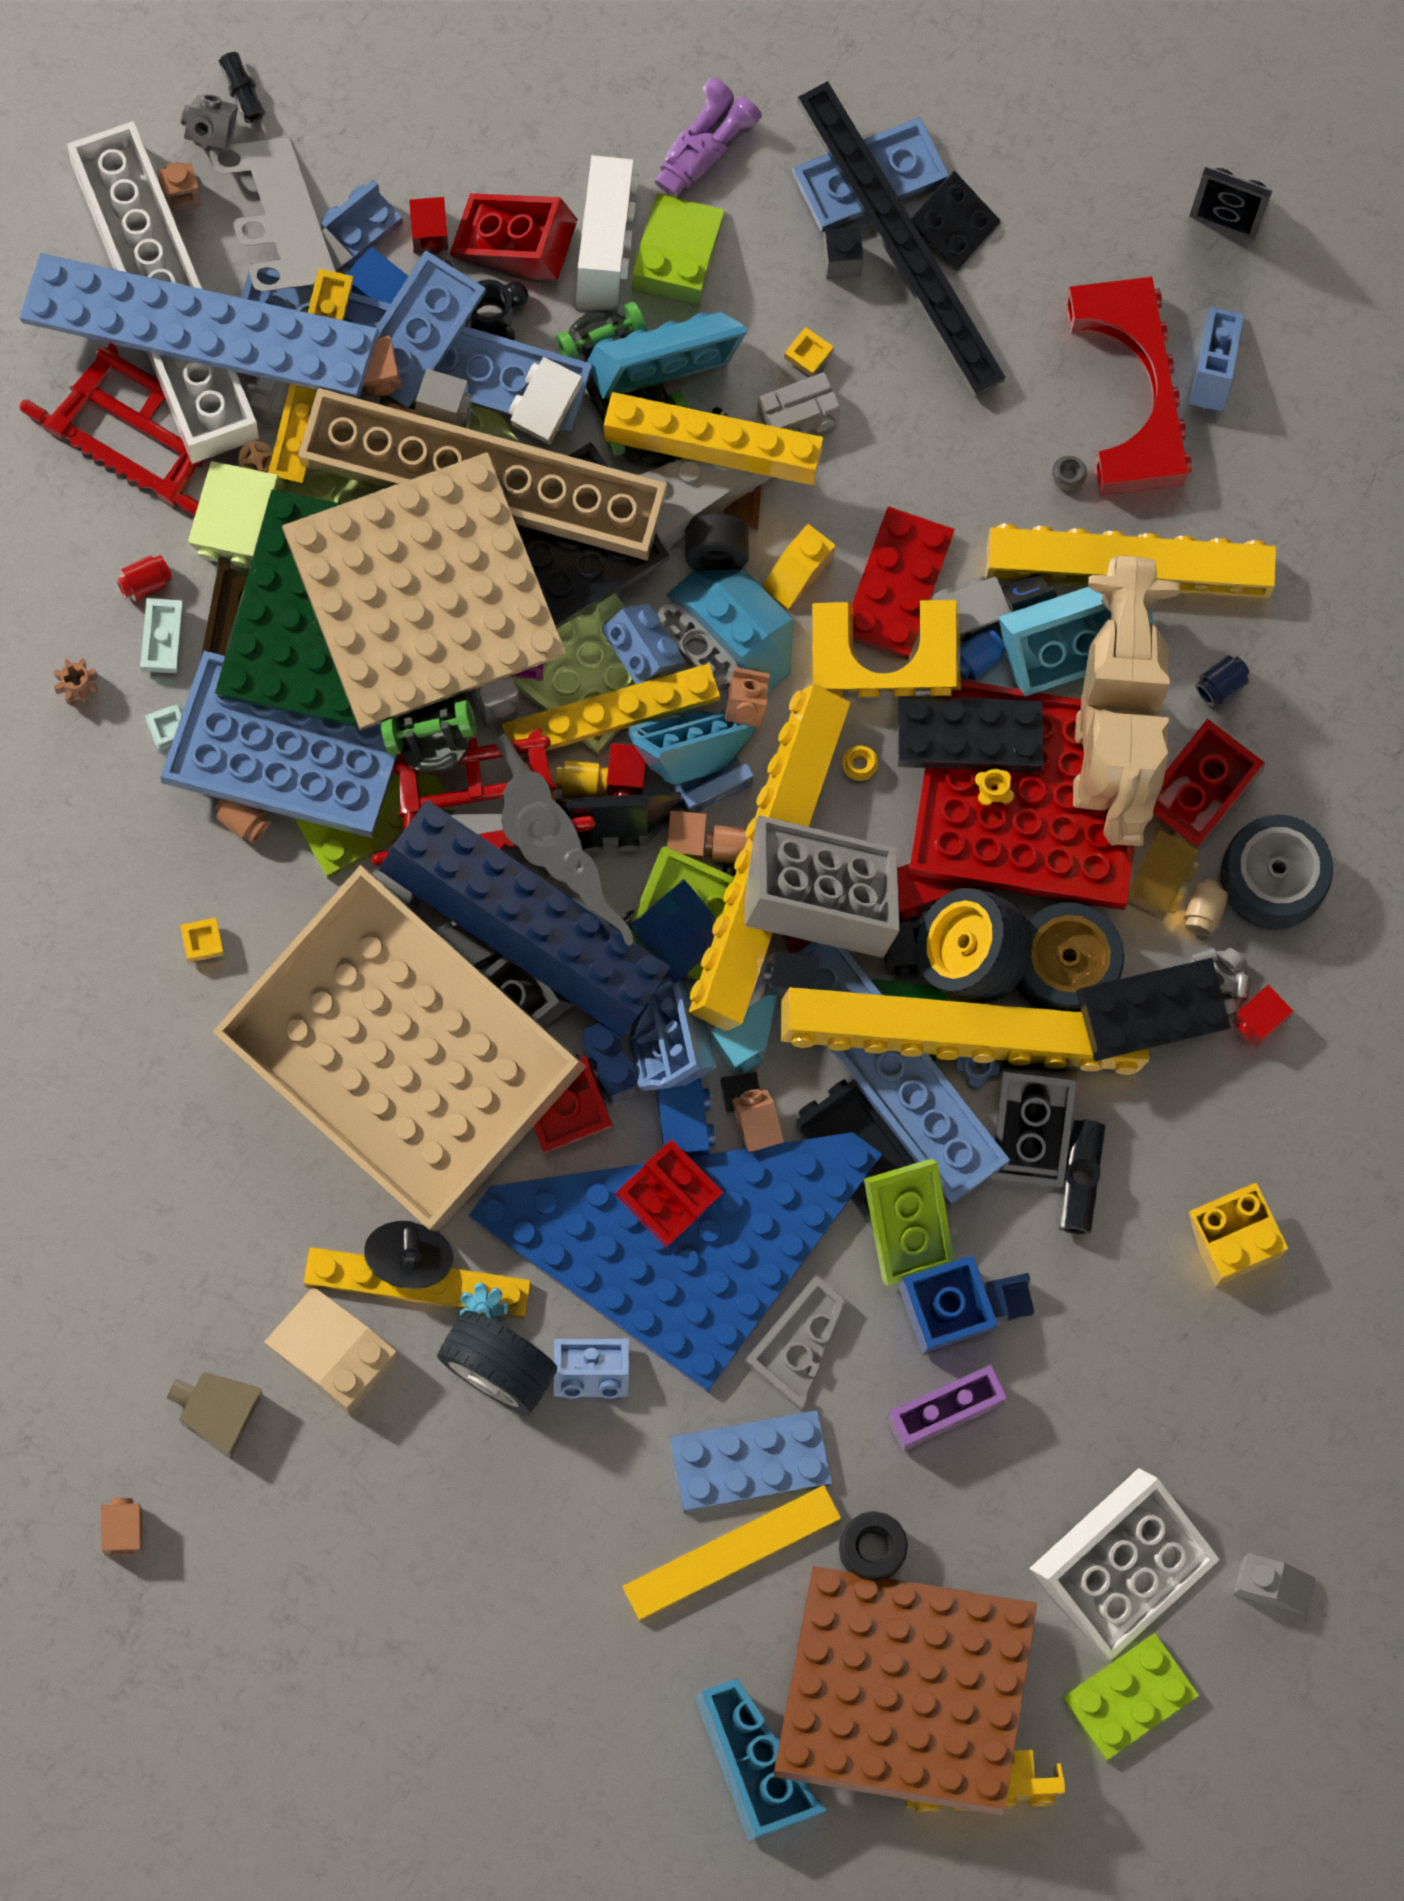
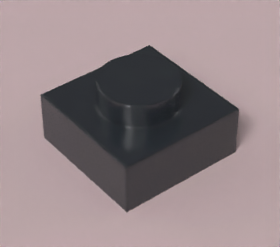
[720,1072,760,1116]

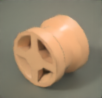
[238,441,273,473]

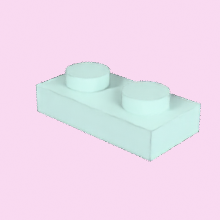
[140,598,184,673]

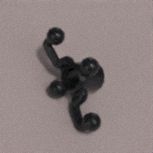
[437,257,529,341]

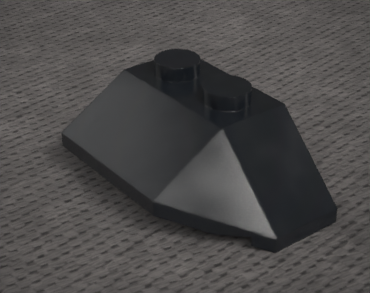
[555,792,681,854]

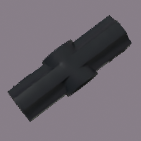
[1059,1119,1106,1235]

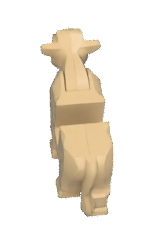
[1073,556,1180,846]

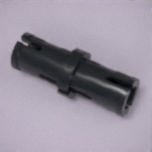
[218,52,265,123]

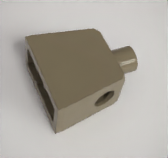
[167,1372,263,1459]

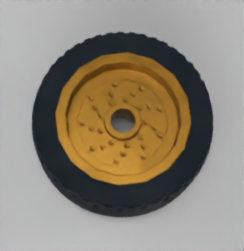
[1017,902,1124,1013]

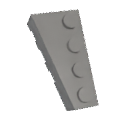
[639,458,773,551]

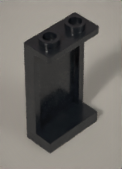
[796,1079,916,1230]

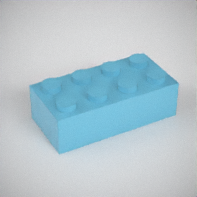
[998,587,1154,697]

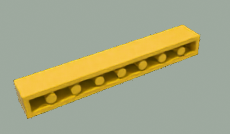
[986,524,1276,598]

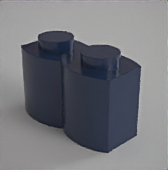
[583,1022,637,1105]

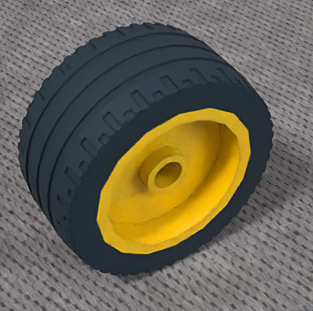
[916,888,1033,1004]

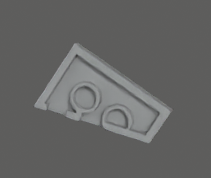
[744,1275,845,1410]

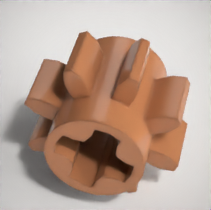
[54,658,98,705]

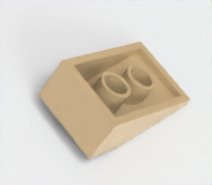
[264,1286,398,1416]

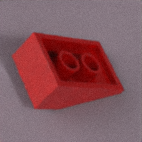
[449,193,578,280]
[1153,718,1265,848]

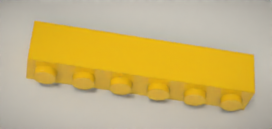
[604,392,823,486]

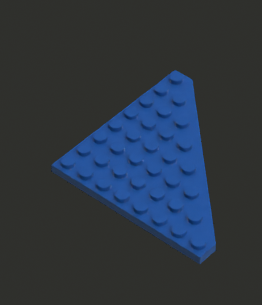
[468,1132,882,1393]

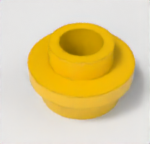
[842,745,878,781]

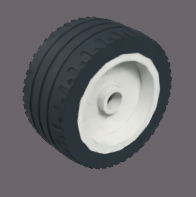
[437,1310,558,1414]

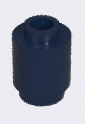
[1195,655,1249,706]

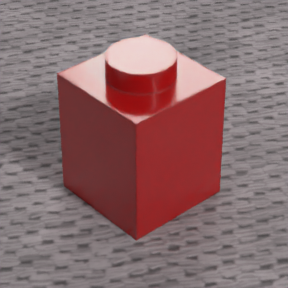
[409,197,448,255]
[606,743,646,796]
[1232,984,1293,1048]

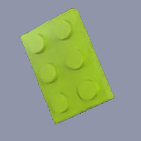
[864,1159,955,1286]
[1061,1633,1199,1762]

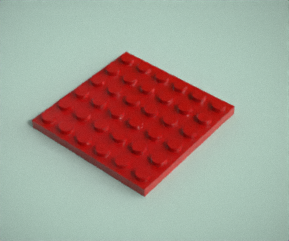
[908,680,1134,910]

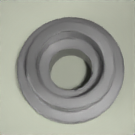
[1051,456,1087,491]

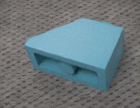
[710,995,776,1075]

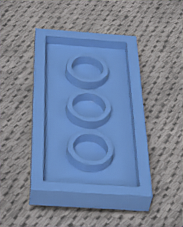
[793,117,949,233]
[376,250,487,408]
[670,1410,832,1513]

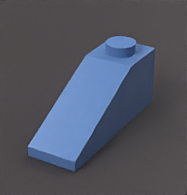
[1189,307,1244,412]

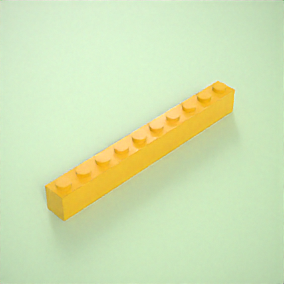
[688,683,851,1031]
[781,987,1149,1075]

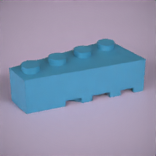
[695,1678,827,1842]

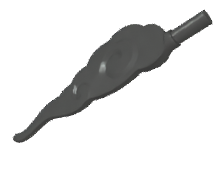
[494,734,634,946]

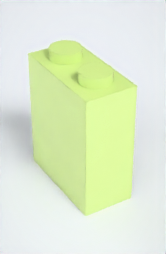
[188,461,288,568]

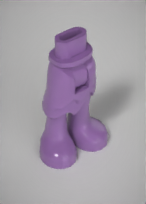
[654,77,762,198]

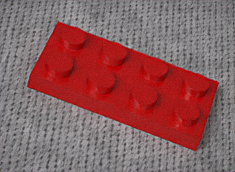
[852,506,955,661]

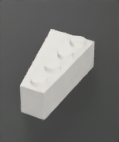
[576,155,639,313]

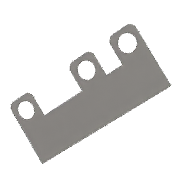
[210,137,335,291]

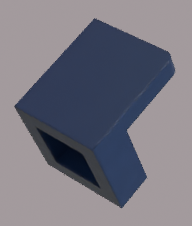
[984,1273,1035,1324]

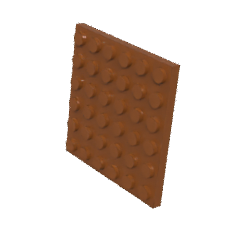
[774,1566,1037,1816]

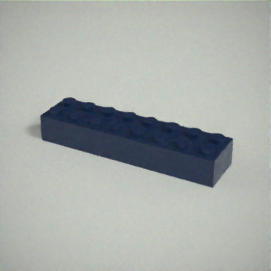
[378,800,671,1037]

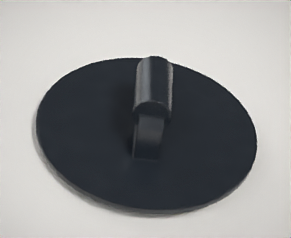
[364,1221,453,1289]

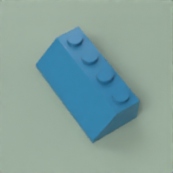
[587,312,747,399]

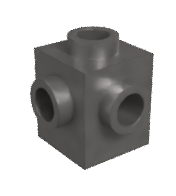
[181,94,238,149]

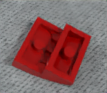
[615,1139,723,1248]

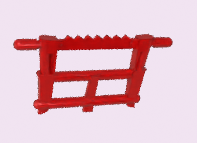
[19,343,204,516]
[371,728,595,867]

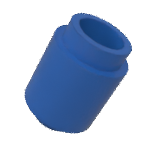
[960,628,1006,680]

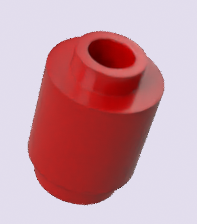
[116,554,173,602]

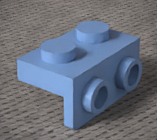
[602,604,685,684]

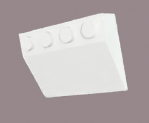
[1029,1468,1220,1660]

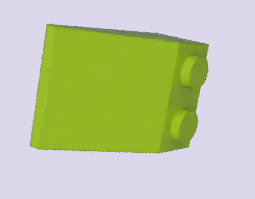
[632,193,725,307]

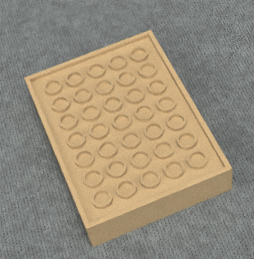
[212,865,587,1232]

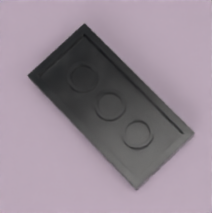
[897,696,1044,772]
[1076,958,1231,1062]

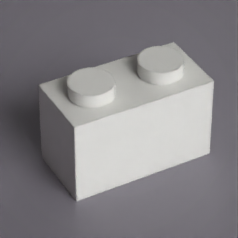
[508,357,583,445]

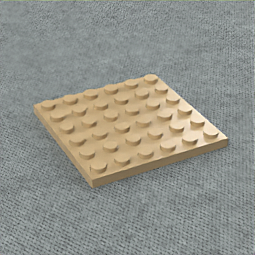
[282,452,566,730]

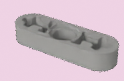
[658,603,737,690]

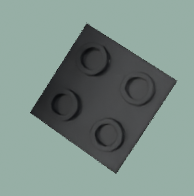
[911,171,1001,271]

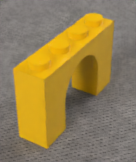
[812,600,961,698]

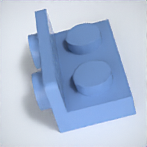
[321,180,403,262]
[554,1339,629,1399]

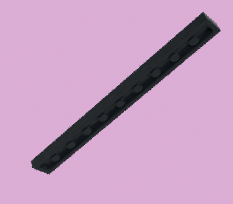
[796,81,1006,398]

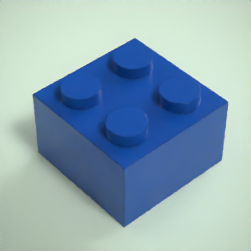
[898,1255,998,1355]

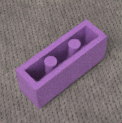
[886,1365,1007,1452]

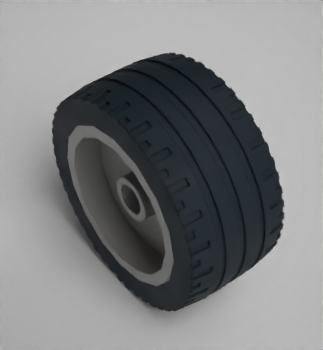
[1221,814,1333,930]

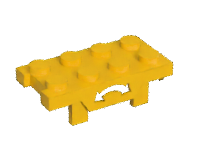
[905,1750,1065,1814]

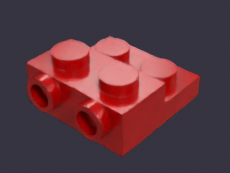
[533,1054,614,1154]

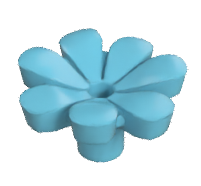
[460,1283,509,1324]

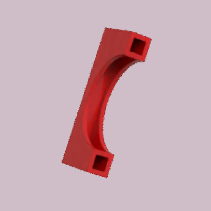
[1066,276,1192,496]

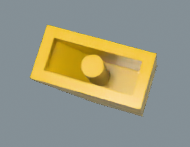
[761,524,836,611]

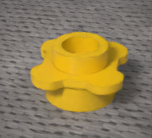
[975,769,1014,806]

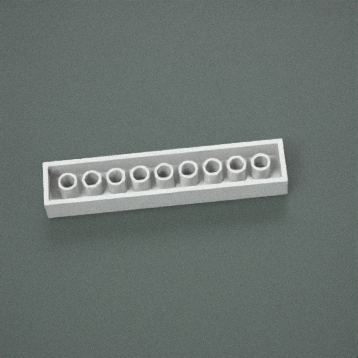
[67,121,259,464]

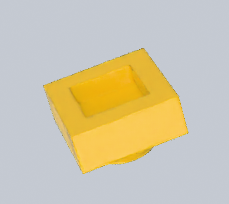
[784,327,834,377]
[180,917,224,963]

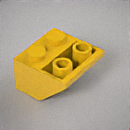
[1189,1182,1289,1286]

